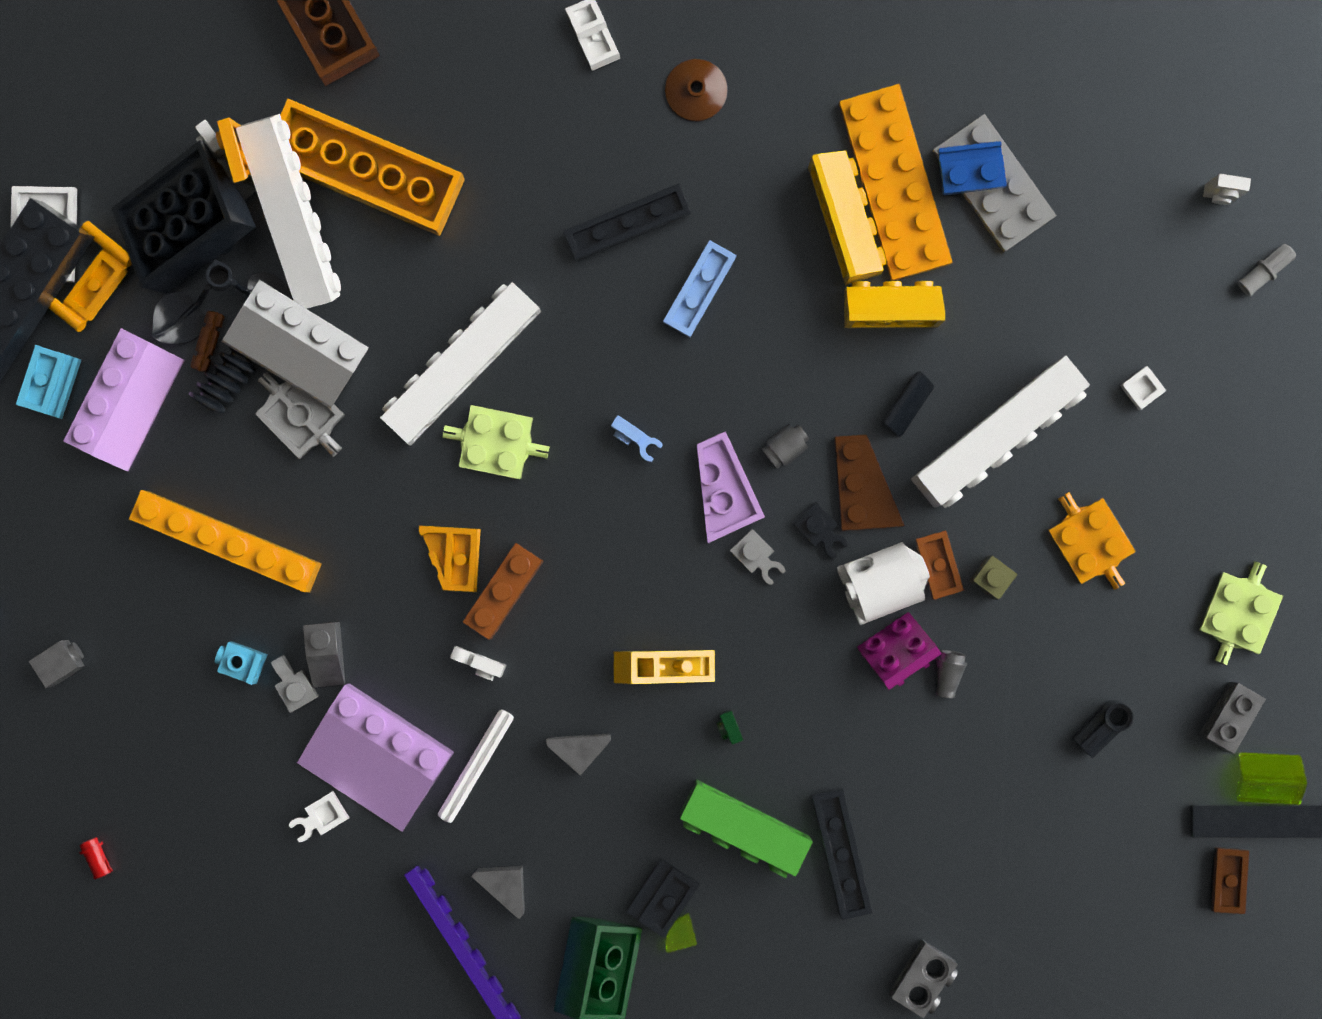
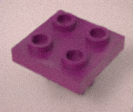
[857,612,941,690]

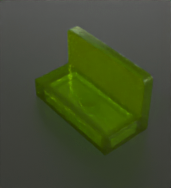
[1236,752,1307,805]

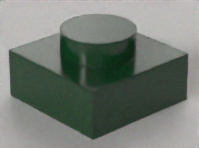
[716,709,744,745]

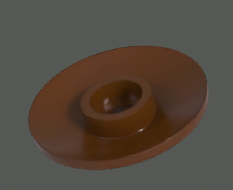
[665,59,727,121]

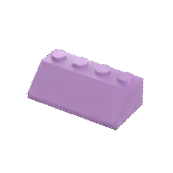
[63,328,185,471]

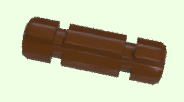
[191,311,224,372]

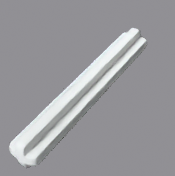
[438,709,514,823]

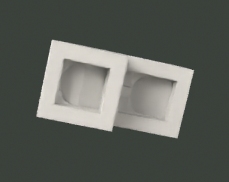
[565,0,620,71]

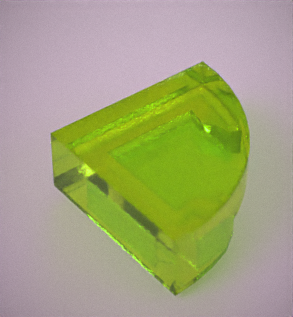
[666,913,697,953]

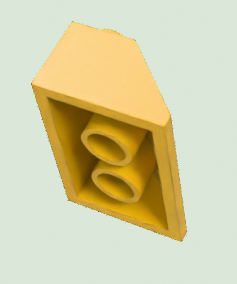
[844,281,945,328]

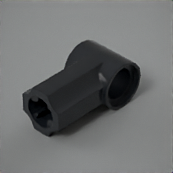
[1073,700,1134,758]

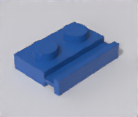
[937,141,1007,195]

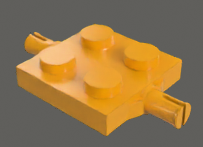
[1048,492,1136,590]

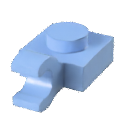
[611,415,663,462]

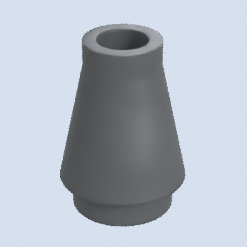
[936,650,967,698]

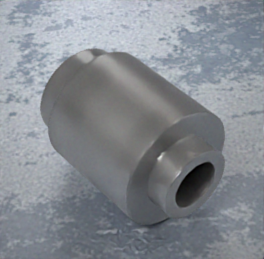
[762,424,809,469]

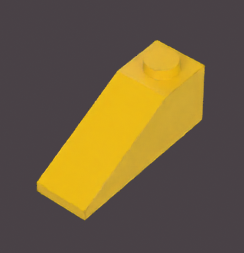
[614,650,715,684]

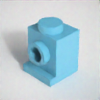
[215,641,268,685]

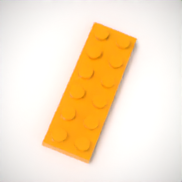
[839,84,953,281]

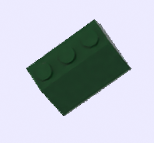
[554,917,643,1019]

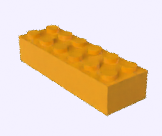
[280,99,465,236]

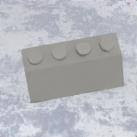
[222,280,369,409]

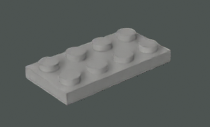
[932,114,1057,253]

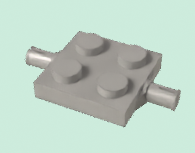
[255,372,345,459]

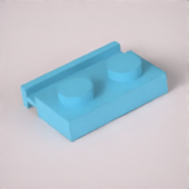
[16,345,82,419]

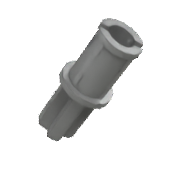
[1237,244,1296,297]

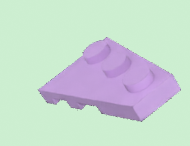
[697,431,765,543]

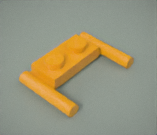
[49,221,132,332]

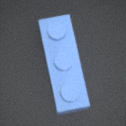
[663,240,737,338]

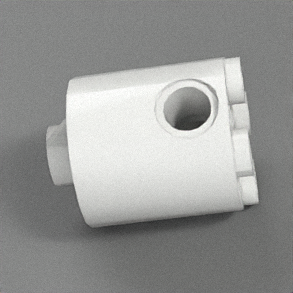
[837,542,930,625]

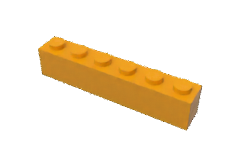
[129,490,322,592]

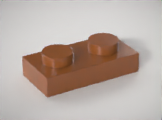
[915,530,964,600]

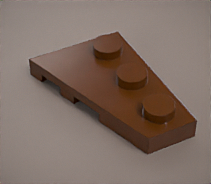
[834,435,905,531]

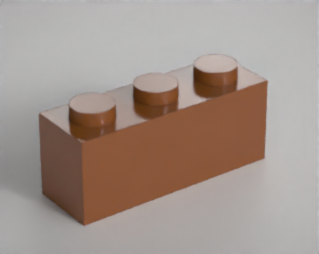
[463,543,544,640]

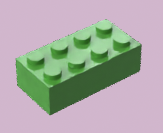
[680,779,813,878]

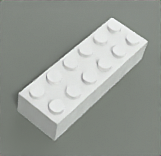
[911,356,1090,508]

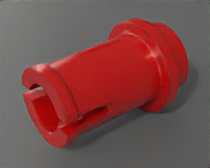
[79,837,113,880]

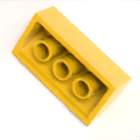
[808,151,887,285]

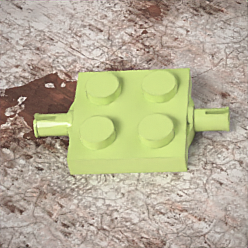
[443,405,550,479]
[1199,561,1283,665]

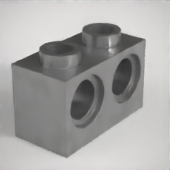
[1198,682,1266,754]
[889,940,958,1018]

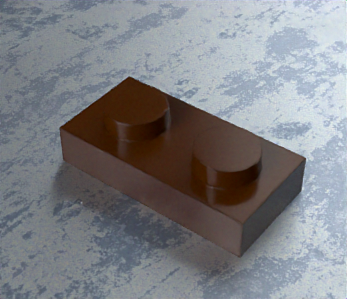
[1211,847,1249,914]

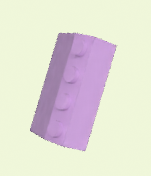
[297,683,454,832]

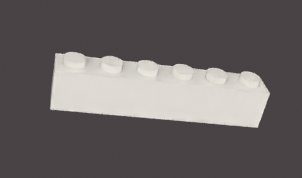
[235,114,341,309]
[380,282,541,446]

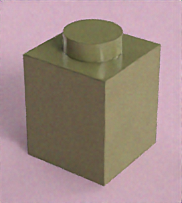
[969,555,1018,600]

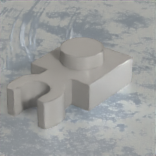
[730,529,785,585]

